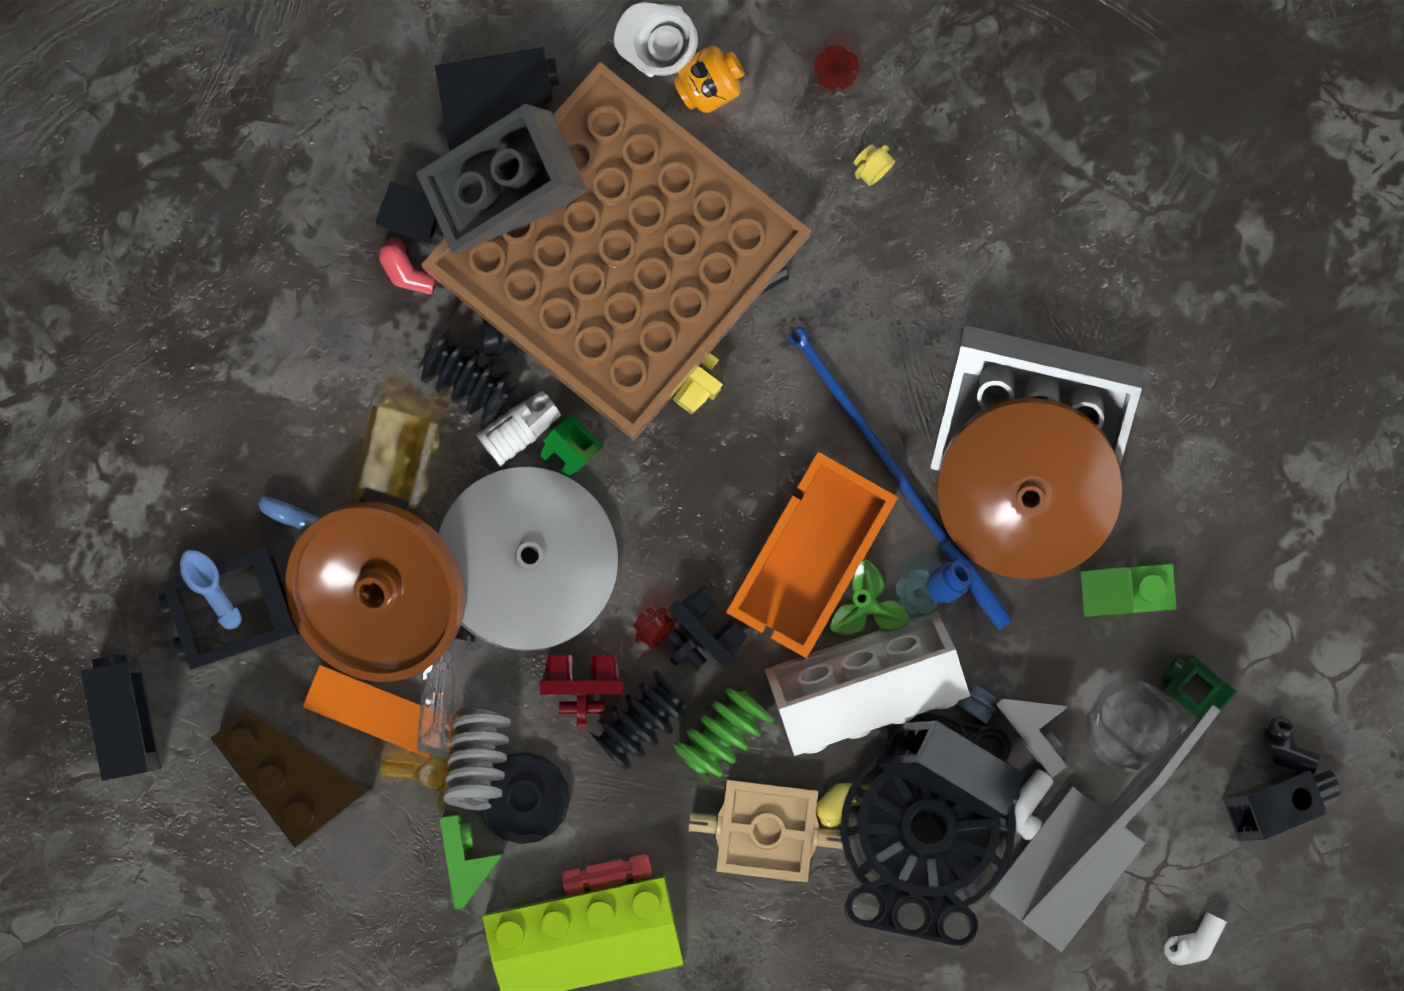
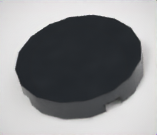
[480,752,570,844]

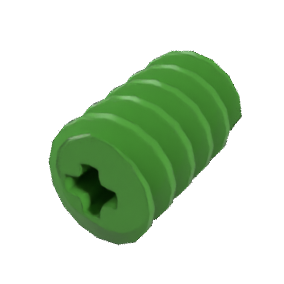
[673,687,775,785]

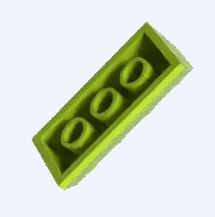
[482,875,684,991]

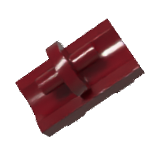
[539,655,624,728]

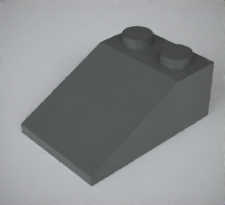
[416,104,588,254]

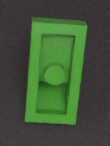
[1080,564,1177,617]
[439,813,504,910]

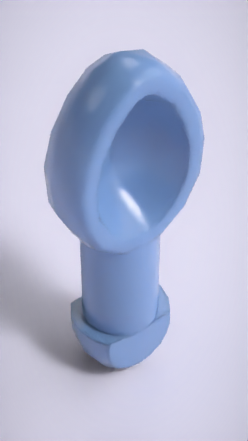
[258,496,320,531]
[179,549,242,629]

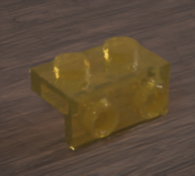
[351,405,439,509]

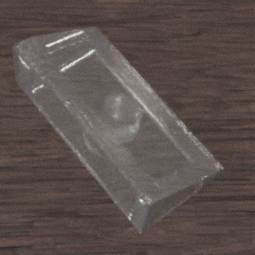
[417,651,455,759]

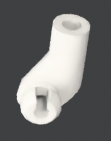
[1163,912,1227,966]

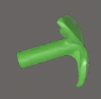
[830,559,909,635]

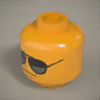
[674,45,745,113]

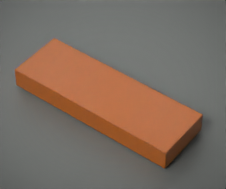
[303,665,448,758]

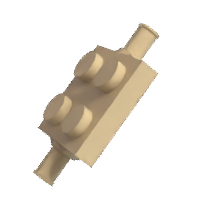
[688,780,843,883]

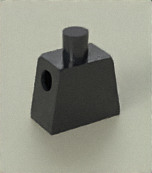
[1222,770,1341,841]

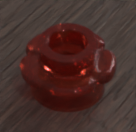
[814,45,859,90]
[633,607,675,650]

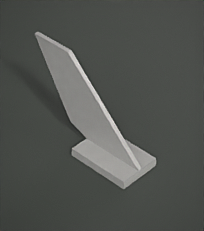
[987,705,1220,952]

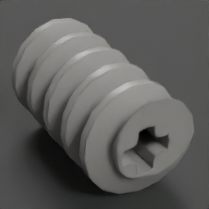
[443,708,511,811]

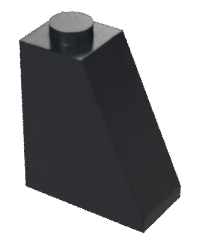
[435,47,559,152]
[875,721,1025,816]

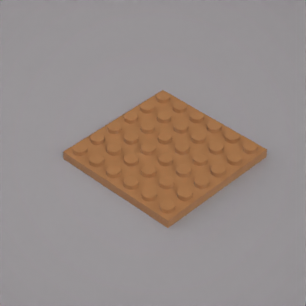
[422,62,811,441]

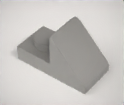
[994,698,1067,778]

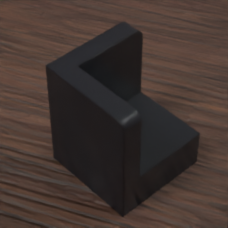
[376,181,439,248]

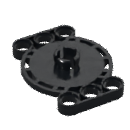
[840,712,1015,950]

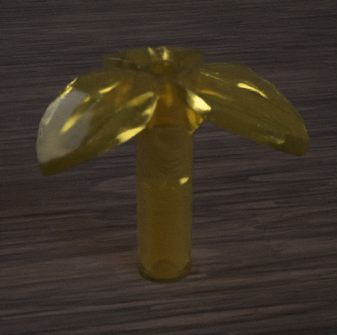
[380,733,454,813]

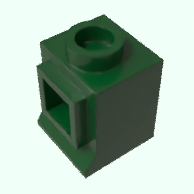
[1160,656,1237,721]

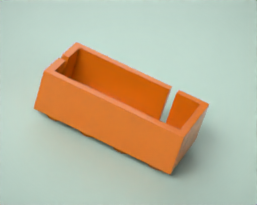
[726,452,898,659]

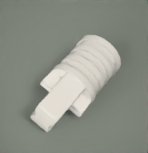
[476,391,561,467]

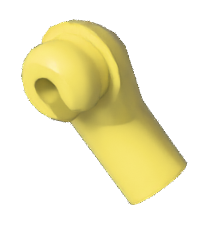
[816,783,871,830]

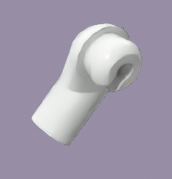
[1012,769,1054,840]

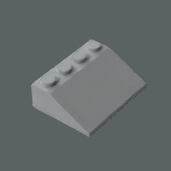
[930,325,1143,493]

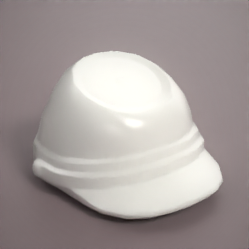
[613,2,698,77]

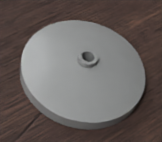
[438,467,618,651]

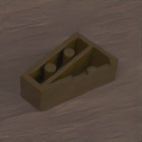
[210,709,373,848]

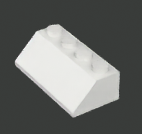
[764,611,970,756]

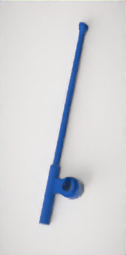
[788,326,1013,631]

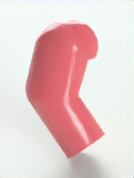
[379,237,437,295]

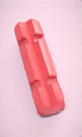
[561,854,652,896]

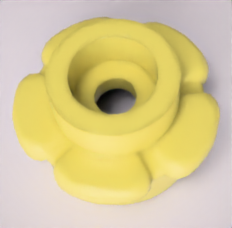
[853,144,895,186]

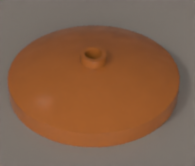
[937,398,1122,579]
[285,502,465,682]

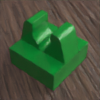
[541,415,604,477]

